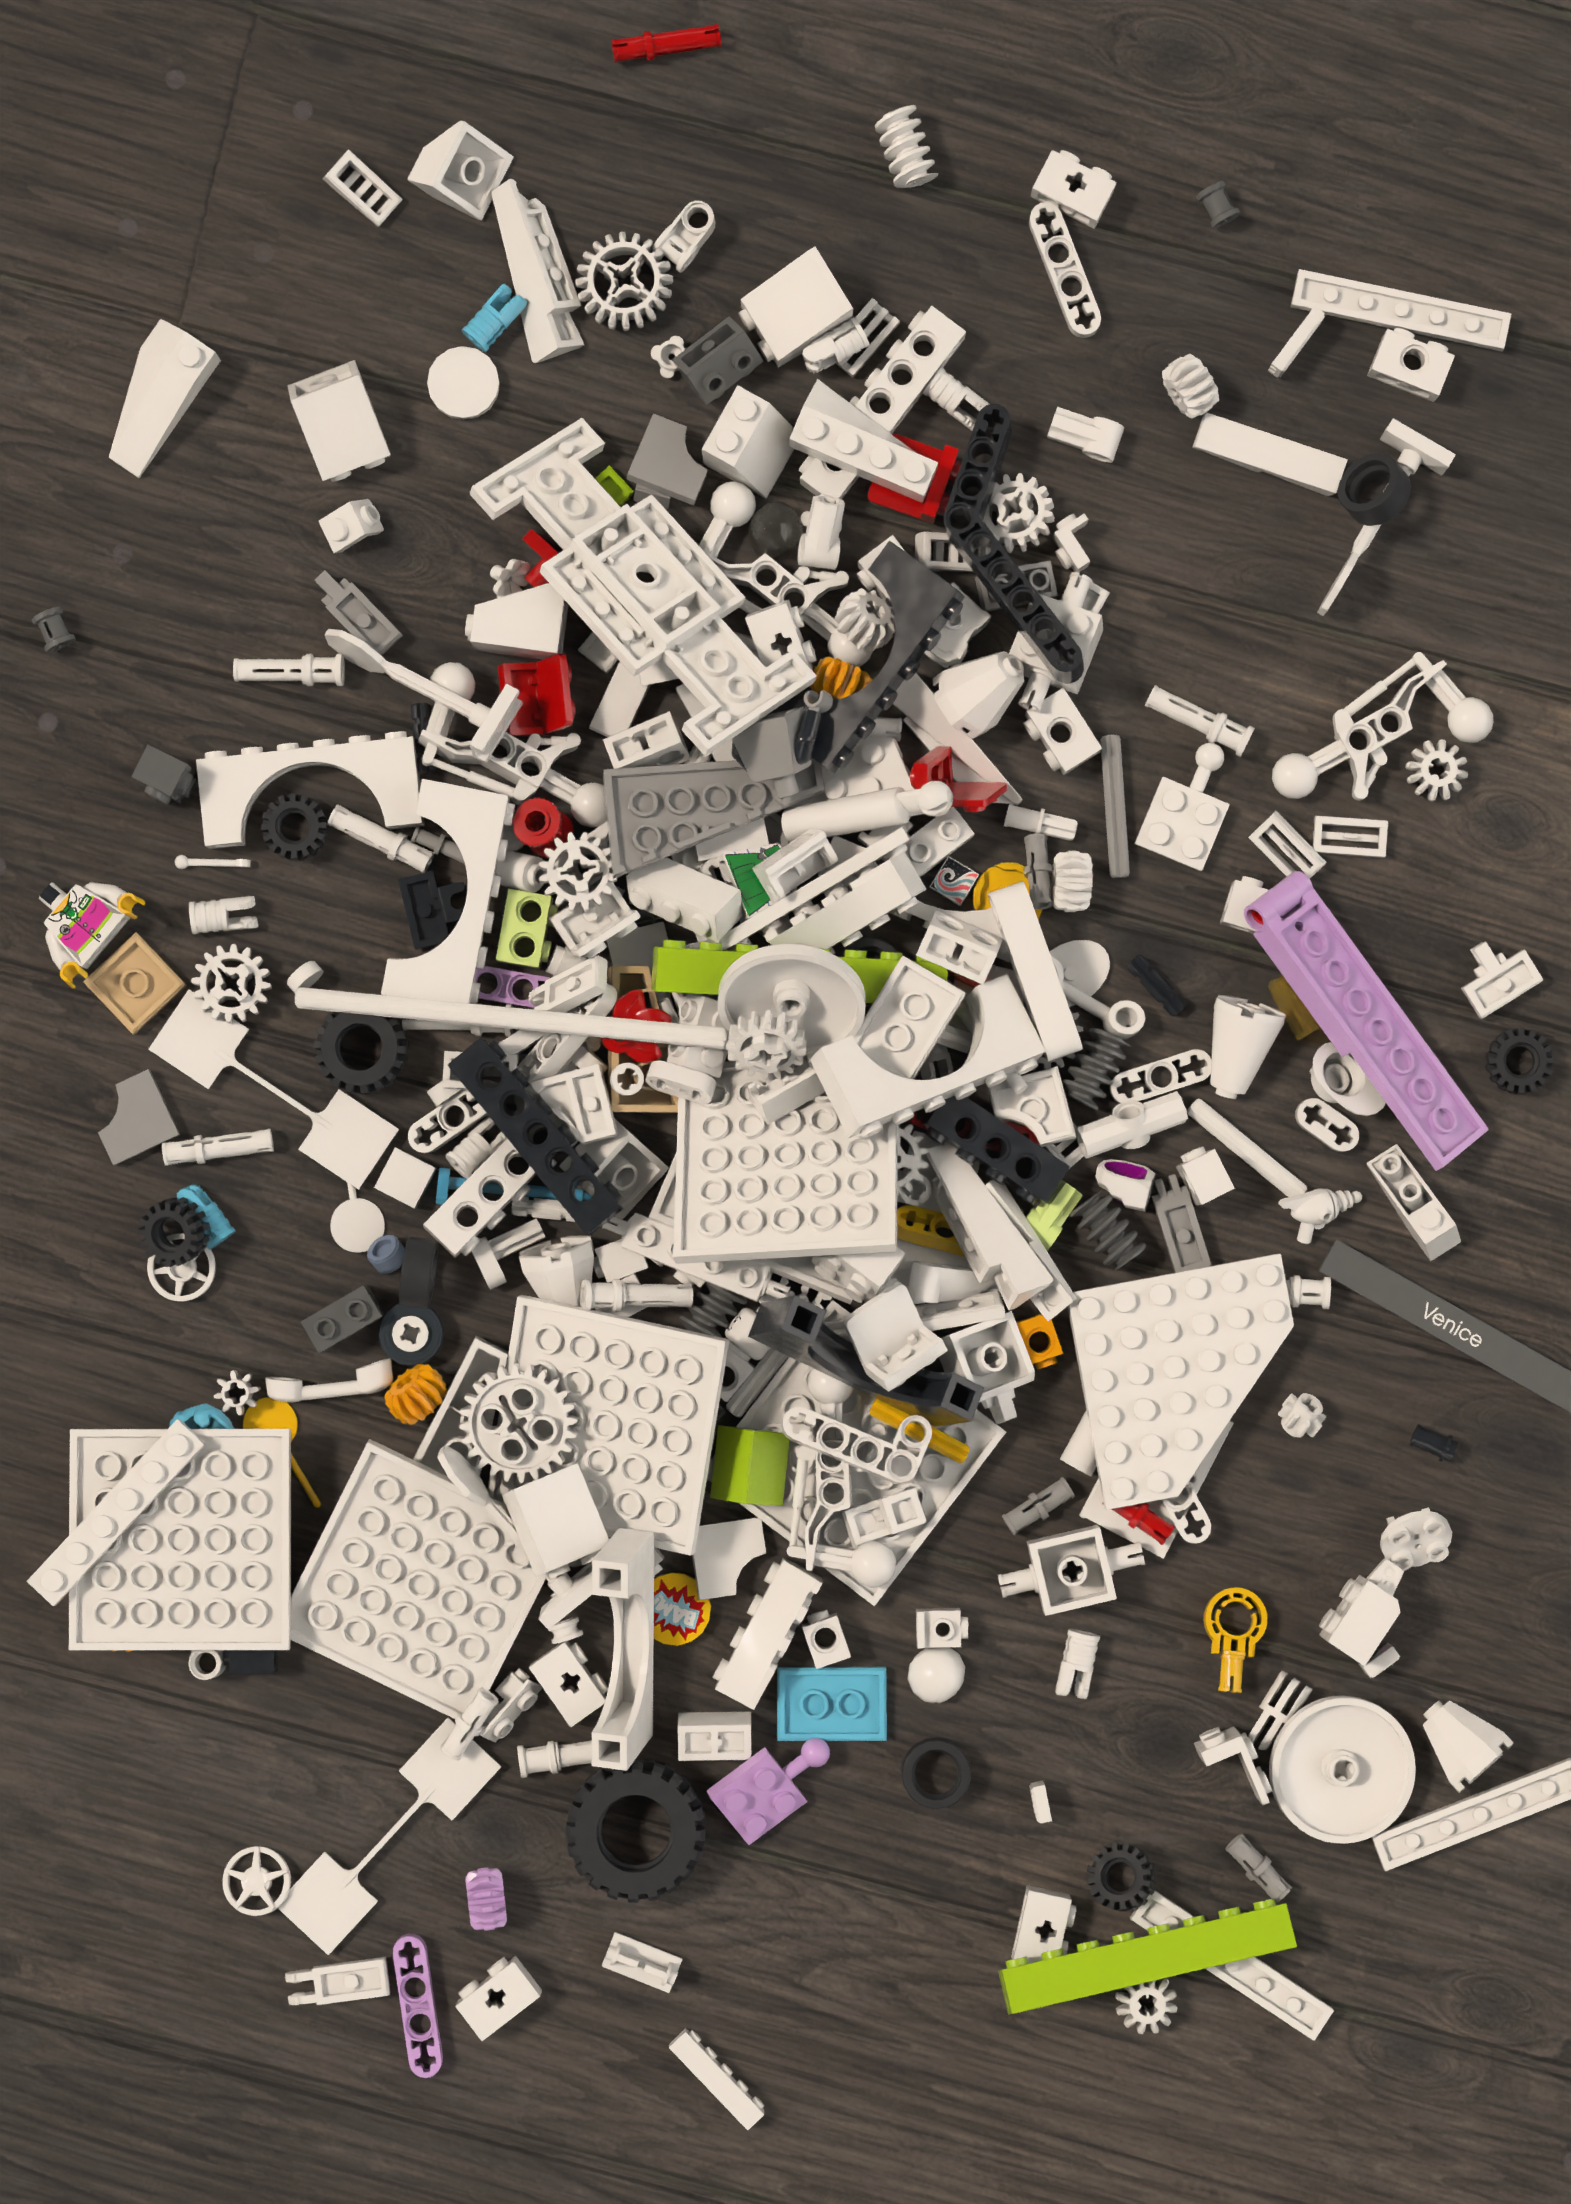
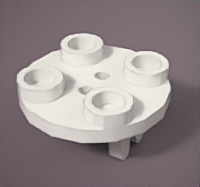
[1380,1507,1452,1571]

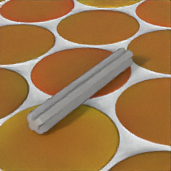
[1100,735,1130,878]

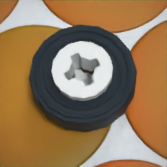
[378,1303,444,1366]

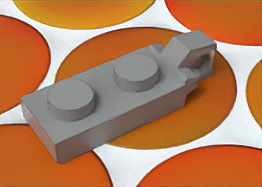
[315,570,403,656]

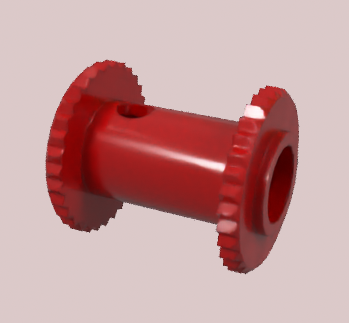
[512,797,575,859]

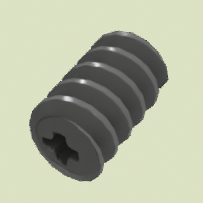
[1062,1028,1131,1111]
[1069,1191,1146,1272]
[679,1282,748,1337]

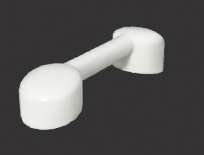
[1051,956,1145,1039]
[265,1358,393,1403]

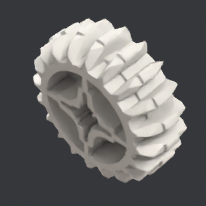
[575,232,673,331]

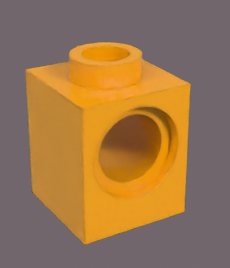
[1016,1314,1063,1369]

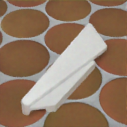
[492,179,584,363]

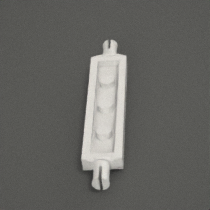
[602,1213,791,1302]

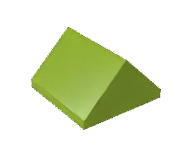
[710,1425,790,1506]

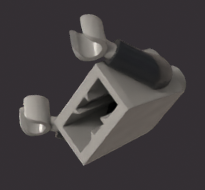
[731,690,833,798]

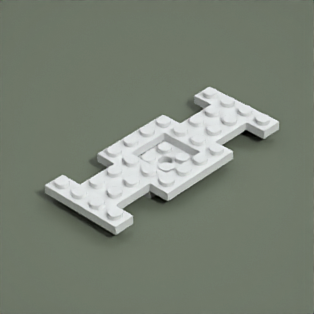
[470,418,817,757]

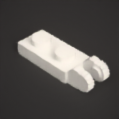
[529,955,607,1013]
[285,1957,391,2005]

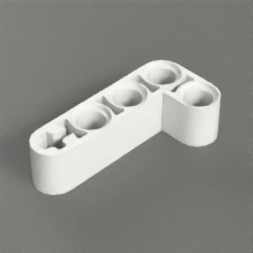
[781,1407,932,1484]

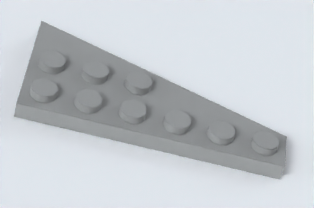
[603,758,824,879]

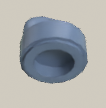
[367,1235,405,1274]

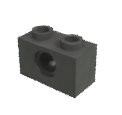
[301,1285,385,1353]

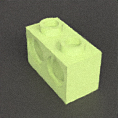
[496,888,558,970]

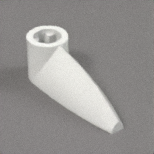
[908,1261,997,1303]

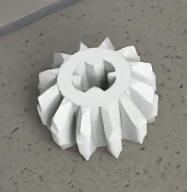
[1162,354,1219,419]
[834,588,896,652]
[1405,739,1468,801]
[1051,851,1093,912]
[1115,1978,1177,2034]

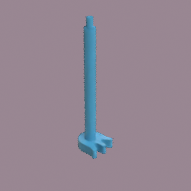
[436,1168,592,1205]

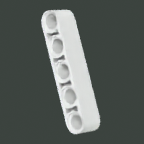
[988,881,1083,1062]

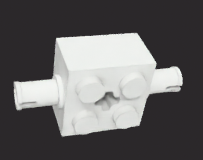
[1009,572,1103,712]
[998,1525,1145,1616]

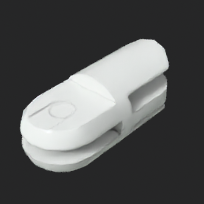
[1248,1670,1313,1750]

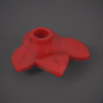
[601,989,672,1063]

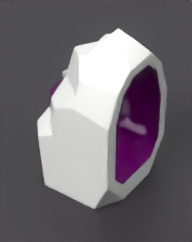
[1095,1159,1155,1212]

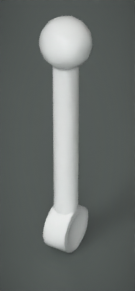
[175,855,251,869]

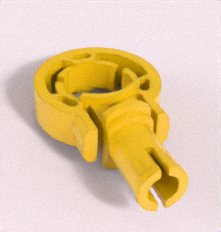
[1203,1587,1267,1693]

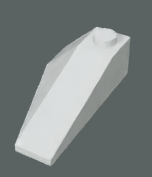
[109,319,221,478]

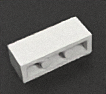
[626,858,743,942]

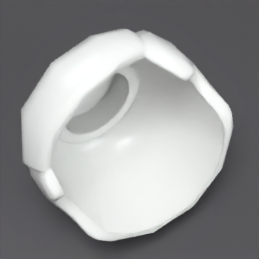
[907,1647,965,1703]

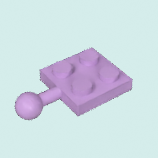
[707,1738,830,1845]

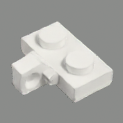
[1461,942,1543,1019]

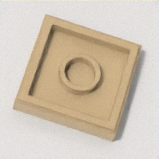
[83,932,187,1035]

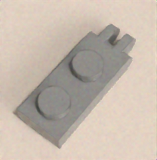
[1151,1174,1211,1273]

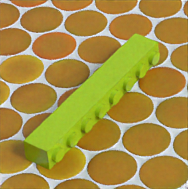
[651,940,948,1003]
[998,1898,1297,2015]

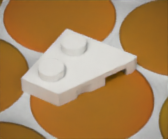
[531,1064,618,1145]

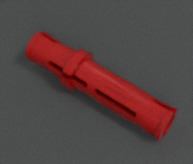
[611,24,721,63]

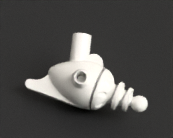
[1279,1189,1362,1244]

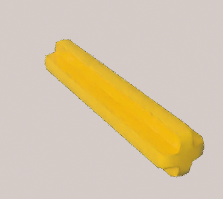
[869,1399,970,1464]

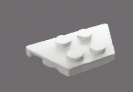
[788,737,915,808]

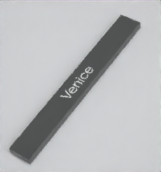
[1318,1239,1571,1413]

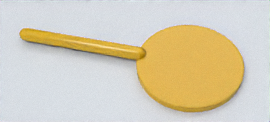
[243,1397,321,1508]

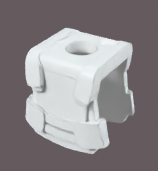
[924,582,991,668]

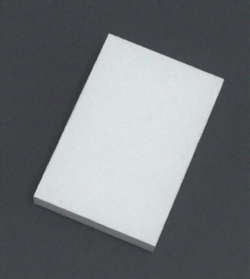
[854,956,966,1079]

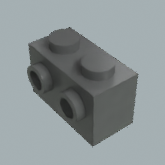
[672,316,763,405]
[131,744,198,805]

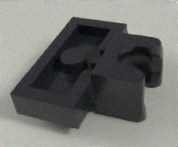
[398,871,466,950]

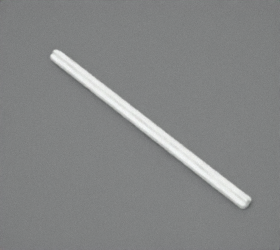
[295,987,728,1049]

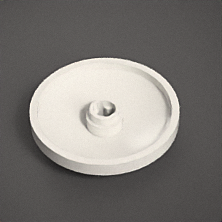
[717,944,866,1060]
[1269,1696,1416,1844]

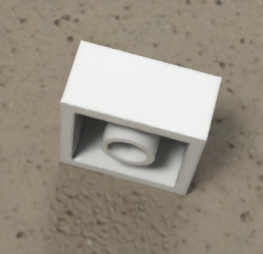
[374,1147,437,1209]

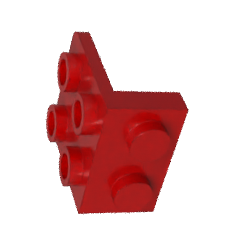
[868,434,962,524]
[498,654,576,737]
[910,746,1007,812]

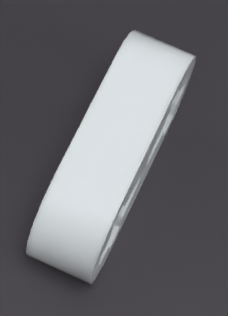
[645,1061,717,1104]
[1295,1098,1359,1152]

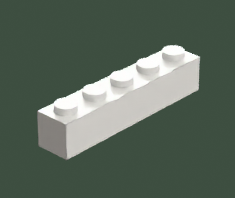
[669,2028,764,2130]

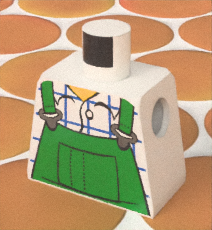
[717,843,797,923]

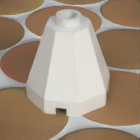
[933,651,1024,739]
[519,1236,594,1307]
[1423,1700,1514,1793]

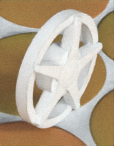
[147,1233,216,1301]
[223,1846,291,1916]

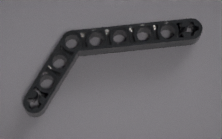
[944,404,1084,684]

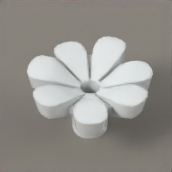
[490,559,531,598]

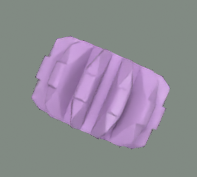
[466,1867,507,1931]

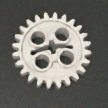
[458,1362,579,1483]

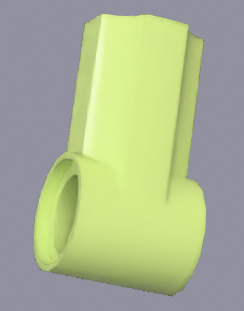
[1026,1180,1083,1251]

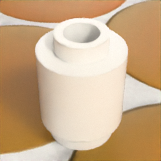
[495,851,547,893]

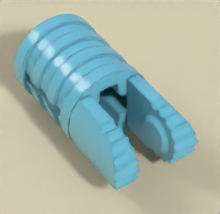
[461,284,527,352]
[176,1184,236,1250]

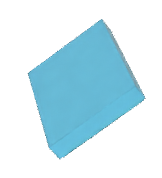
[777,1666,887,1741]

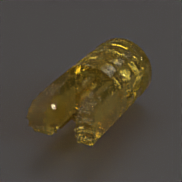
[1268,975,1321,1041]

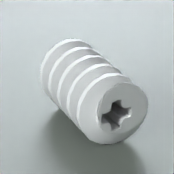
[875,105,938,188]

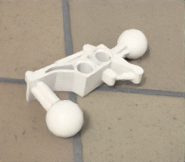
[699,481,872,667]
[1272,652,1494,801]
[418,662,607,828]
[787,1368,896,1588]

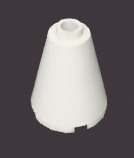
[1210,995,1286,1099]

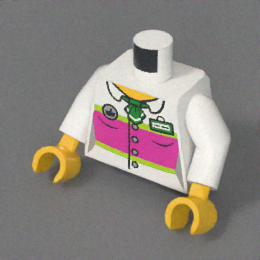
[39,882,145,989]

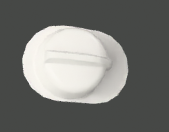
[1309,1042,1386,1116]

